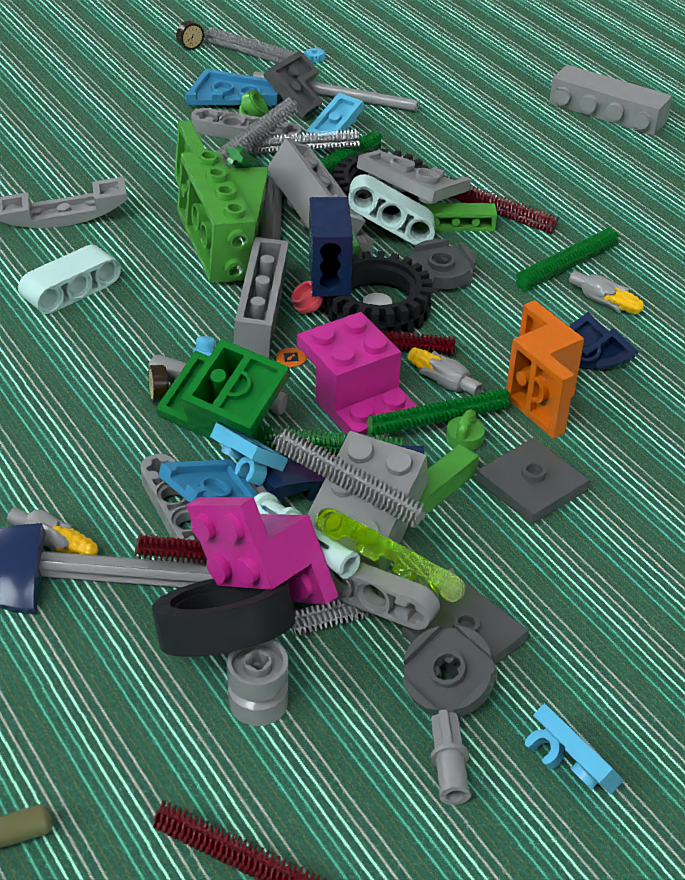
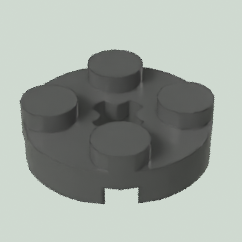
[408,239,475,293]
[403,625,498,719]

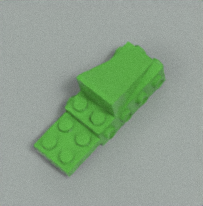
[174,121,268,283]

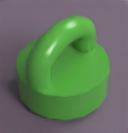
[239,89,268,117]
[446,409,485,451]

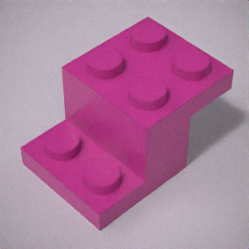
[297,312,417,437]
[186,497,338,604]

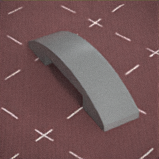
[0,177,128,228]

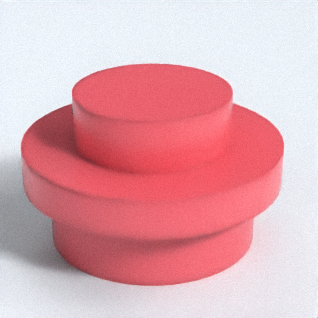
[291,281,324,314]

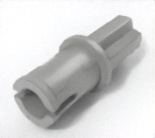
[430,709,471,805]

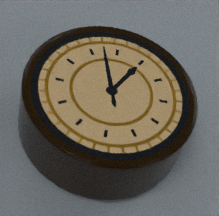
[176,20,204,50]
[148,365,169,403]

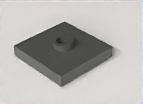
[476,438,590,525]
[402,581,529,678]

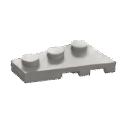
[357,150,472,204]

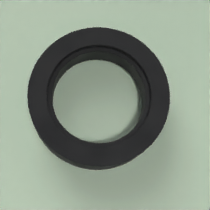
[152,579,295,657]

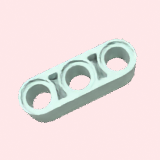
[348,175,435,245]
[18,244,121,314]

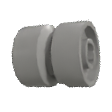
[227,640,288,726]

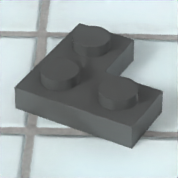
[263,50,323,119]

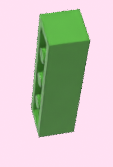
[414,202,497,231]
[419,444,479,514]

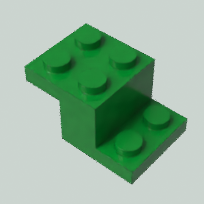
[156,339,291,444]

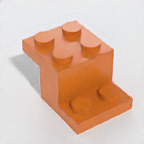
[506,300,584,439]

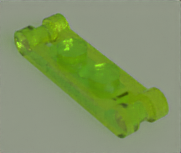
[316,507,465,602]

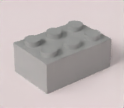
[307,431,428,571]

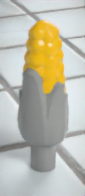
[569,270,644,314]
[407,347,483,396]
[7,507,98,555]

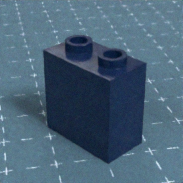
[309,197,353,297]

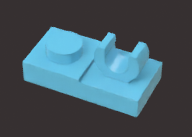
[306,93,364,136]
[210,422,288,486]
[525,703,624,794]

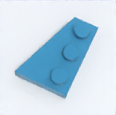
[185,69,282,106]
[158,459,267,512]

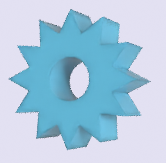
[304,47,326,64]

